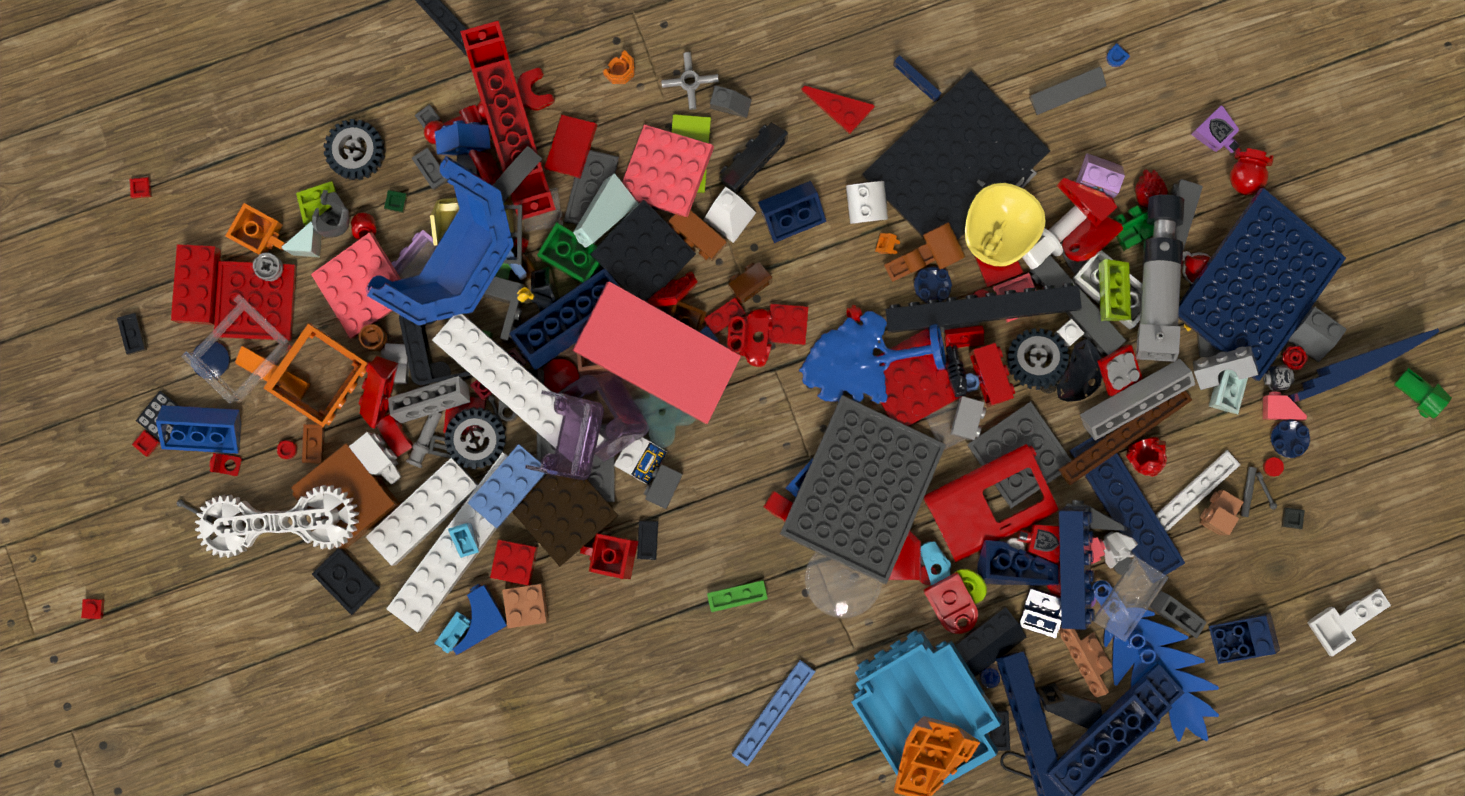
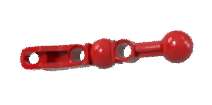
[424,68,555,145]

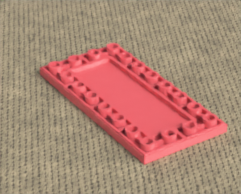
[572,282,741,424]

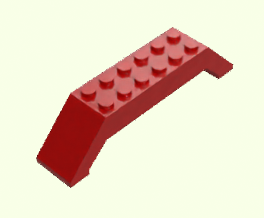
[460,21,556,220]

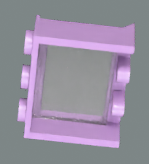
[391,230,437,279]

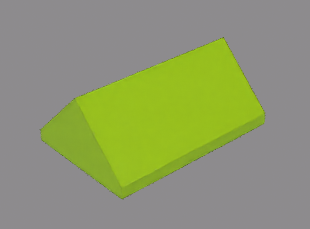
[1099,259,1131,321]

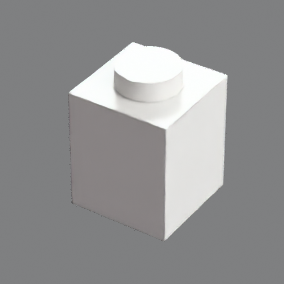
[1054,319,1084,347]

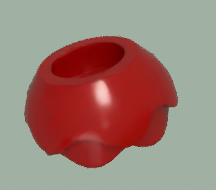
[1283,346,1307,370]

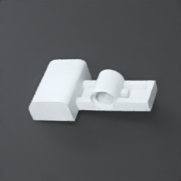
[1307,589,1391,656]

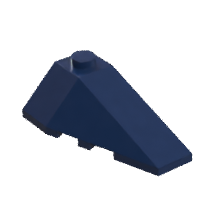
[977,540,1059,585]

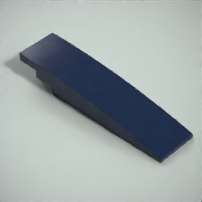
[1288,328,1439,402]
[1047,663,1185,796]

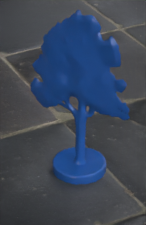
[799,311,946,404]

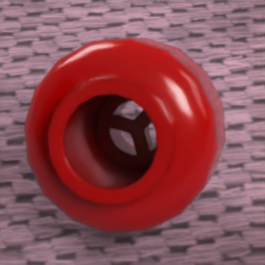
[351,213,377,240]

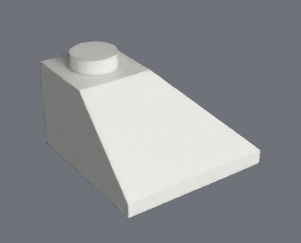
[703,187,756,243]

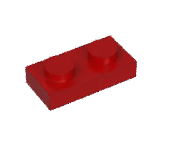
[704,298,746,335]
[944,326,984,348]

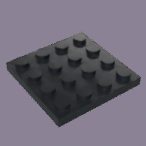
[590,199,696,302]

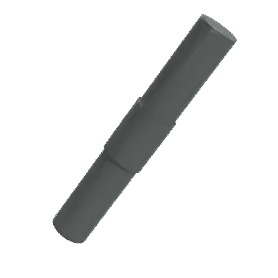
[1241,467,1257,517]

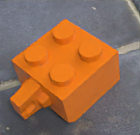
[225,203,286,255]

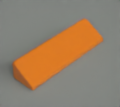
[235,346,311,400]

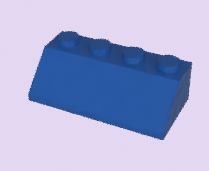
[156,405,241,454]

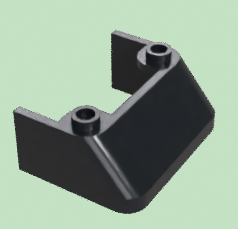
[399,315,471,385]

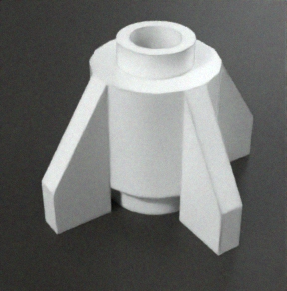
[1103,532,1138,568]

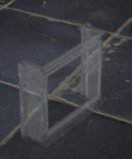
[181,294,292,404]

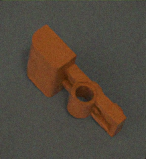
[884,222,966,282]

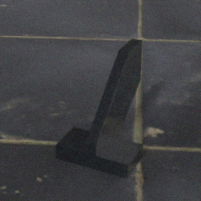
[1037,683,1102,729]

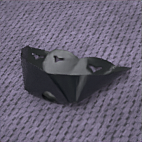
[1057,339,1103,402]

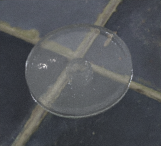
[805,552,882,618]

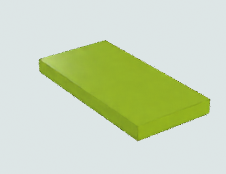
[672,115,711,193]

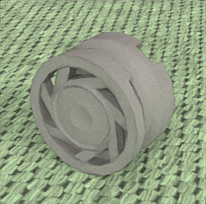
[253,253,283,281]

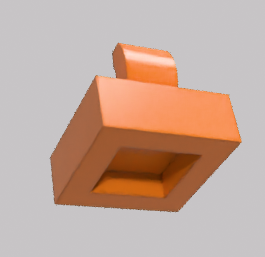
[875,233,900,254]

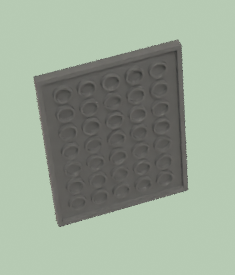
[780,395,946,584]

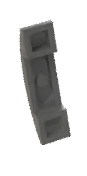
[492,146,542,204]

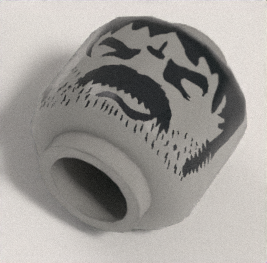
[1263,365,1294,391]

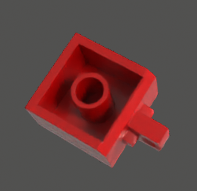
[580,533,638,579]

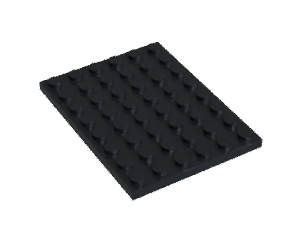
[862,71,1050,240]

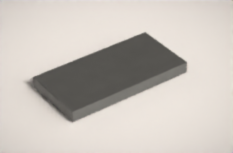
[564,150,619,225]

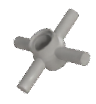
[661,52,719,110]

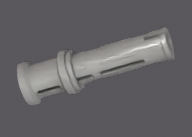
[405,412,442,468]

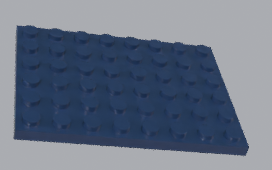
[1178,188,1346,381]

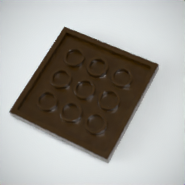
[512,458,619,567]

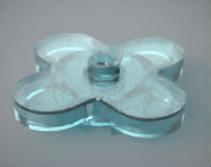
[627,394,696,448]

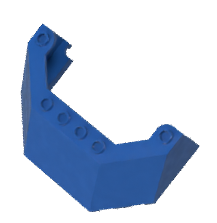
[366,156,514,325]

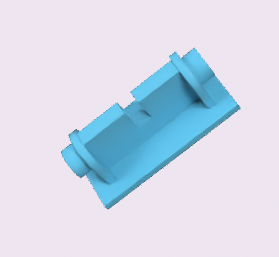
[435,612,471,653]

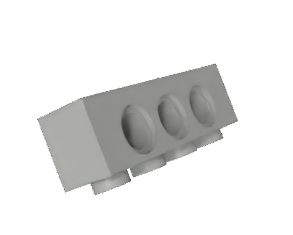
[388,376,470,424]

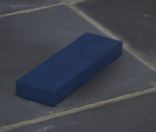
[893,55,941,102]

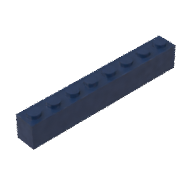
[995,651,1068,796]

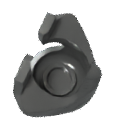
[312,190,349,238]

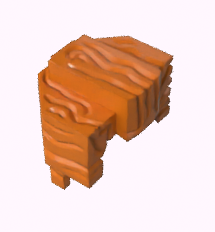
[603,50,635,84]

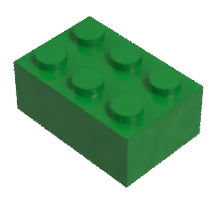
[537,222,601,284]

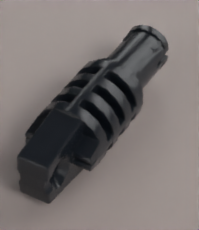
[946,346,967,397]

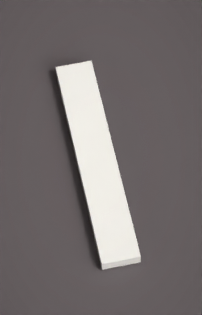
[1155,450,1240,532]

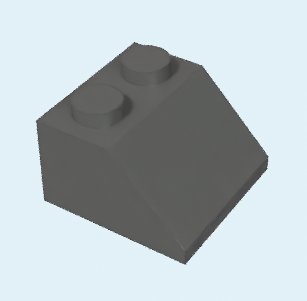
[1288,307,1347,362]

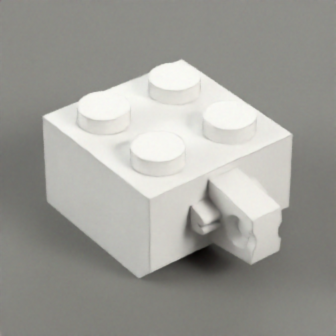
[349,432,401,484]

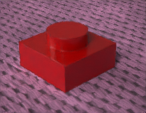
[81,599,104,619]

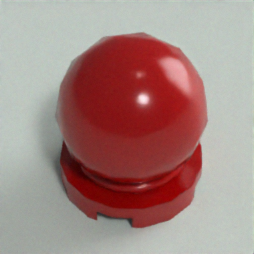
[1230,148,1274,195]

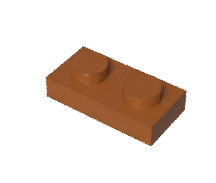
[302,424,324,463]

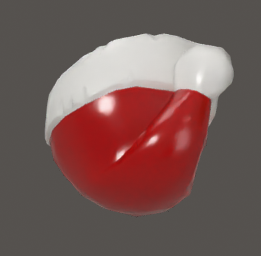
[1182,251,1211,284]

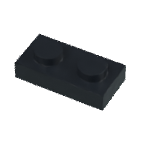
[117,313,147,355]

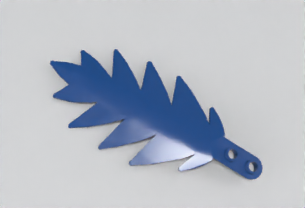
[1092,580,1219,742]

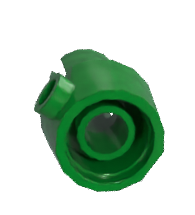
[1394,368,1452,419]

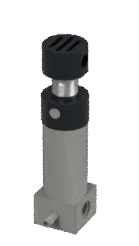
[1136,195,1185,362]

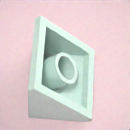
[282,222,322,257]
[1209,370,1248,414]

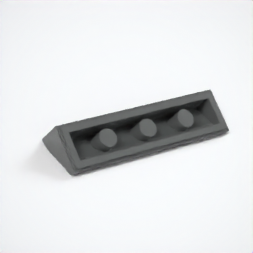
[1029,66,1106,115]

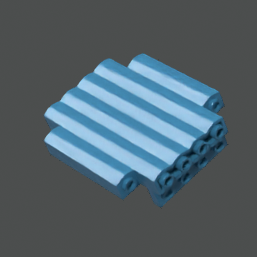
[851,630,1002,787]

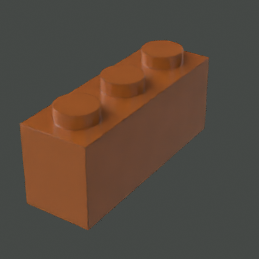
[669,210,727,261]

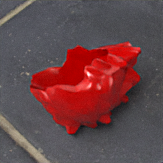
[1135,169,1168,208]

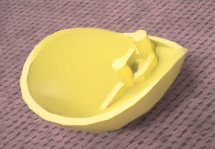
[965,183,1045,266]

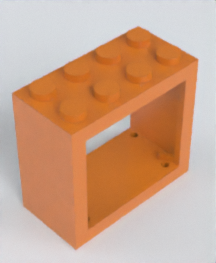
[264,323,368,427]

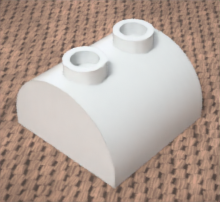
[846,181,888,224]

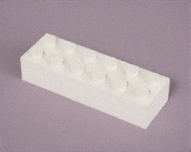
[366,458,479,566]

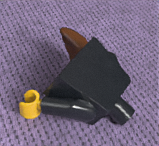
[509,254,559,312]

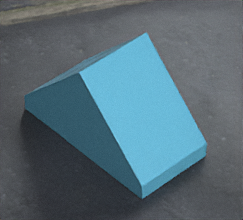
[448,523,479,558]

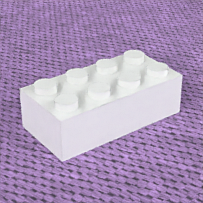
[1072,250,1142,329]

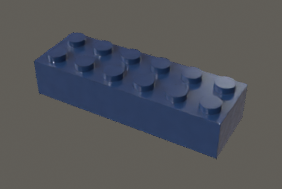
[509,269,621,370]
[1059,506,1095,629]

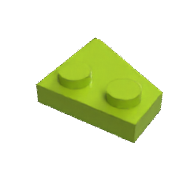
[296,181,336,226]

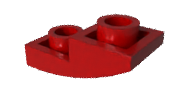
[377,413,413,457]
[763,491,793,522]

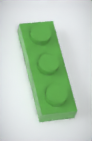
[707,580,768,612]

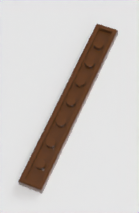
[1058,390,1192,486]

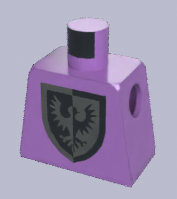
[1191,105,1240,154]

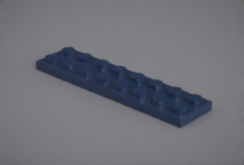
[1069,435,1185,583]

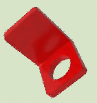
[209,453,242,476]

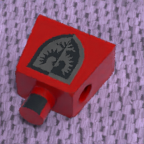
[1017,525,1060,563]

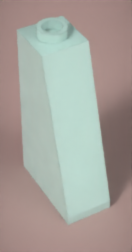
[573,174,638,248]

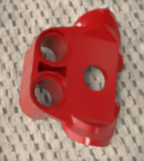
[727,309,773,367]

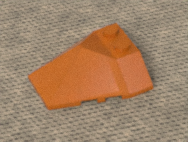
[894,716,980,796]

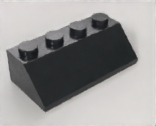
[719,122,788,195]
[954,606,1027,677]

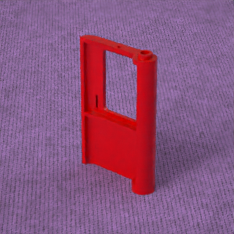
[923,444,1059,563]

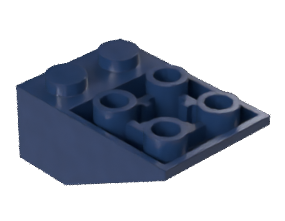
[1209,612,1280,664]

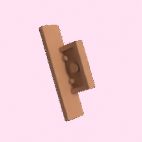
[1058,627,1112,697]

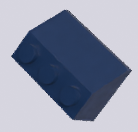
[758,181,827,243]

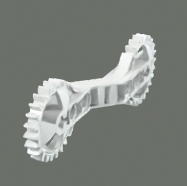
[195,485,359,558]

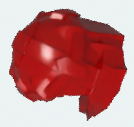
[1126,437,1167,477]

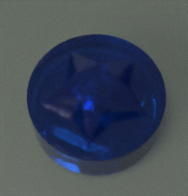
[980,668,1000,688]

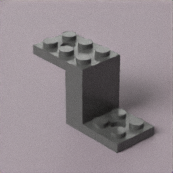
[482,277,524,343]

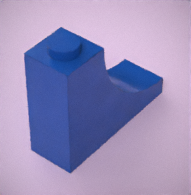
[453,583,507,655]

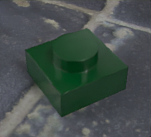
[384,190,408,213]

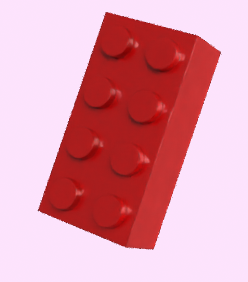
[171,244,221,325]

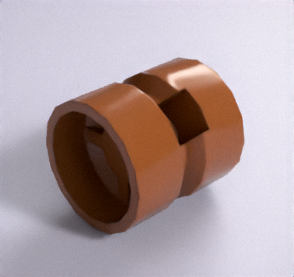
[359,324,389,352]

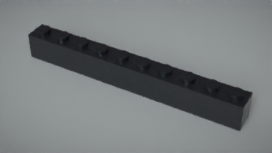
[885,283,1082,333]

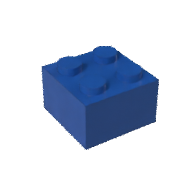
[435,121,491,156]

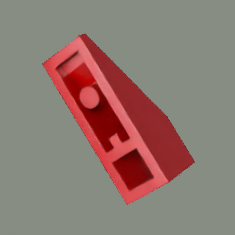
[1057,178,1117,227]

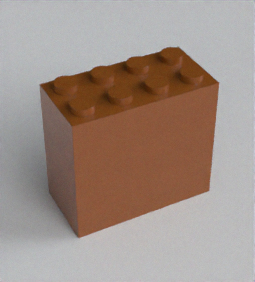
[291,444,401,549]

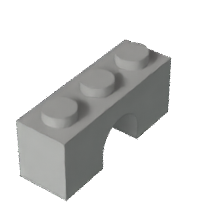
[1193,346,1258,390]

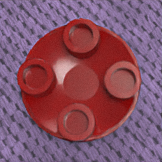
[543,359,579,397]

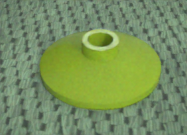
[955,569,987,604]

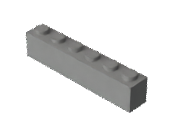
[1080,359,1195,440]

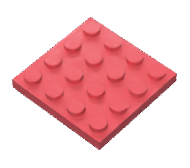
[622,125,714,218]
[311,233,401,339]

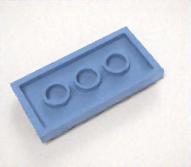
[468,444,548,529]

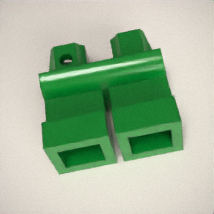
[1113,205,1154,251]

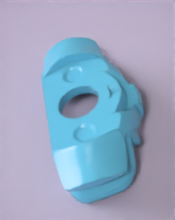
[921,541,951,585]

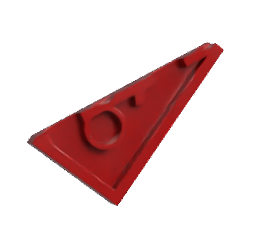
[801,85,875,134]

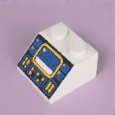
[614,432,667,485]

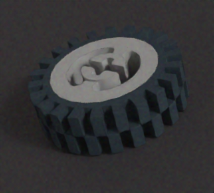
[323,119,386,180]
[1007,328,1069,390]
[445,407,506,469]

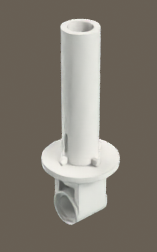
[1022,206,1087,269]

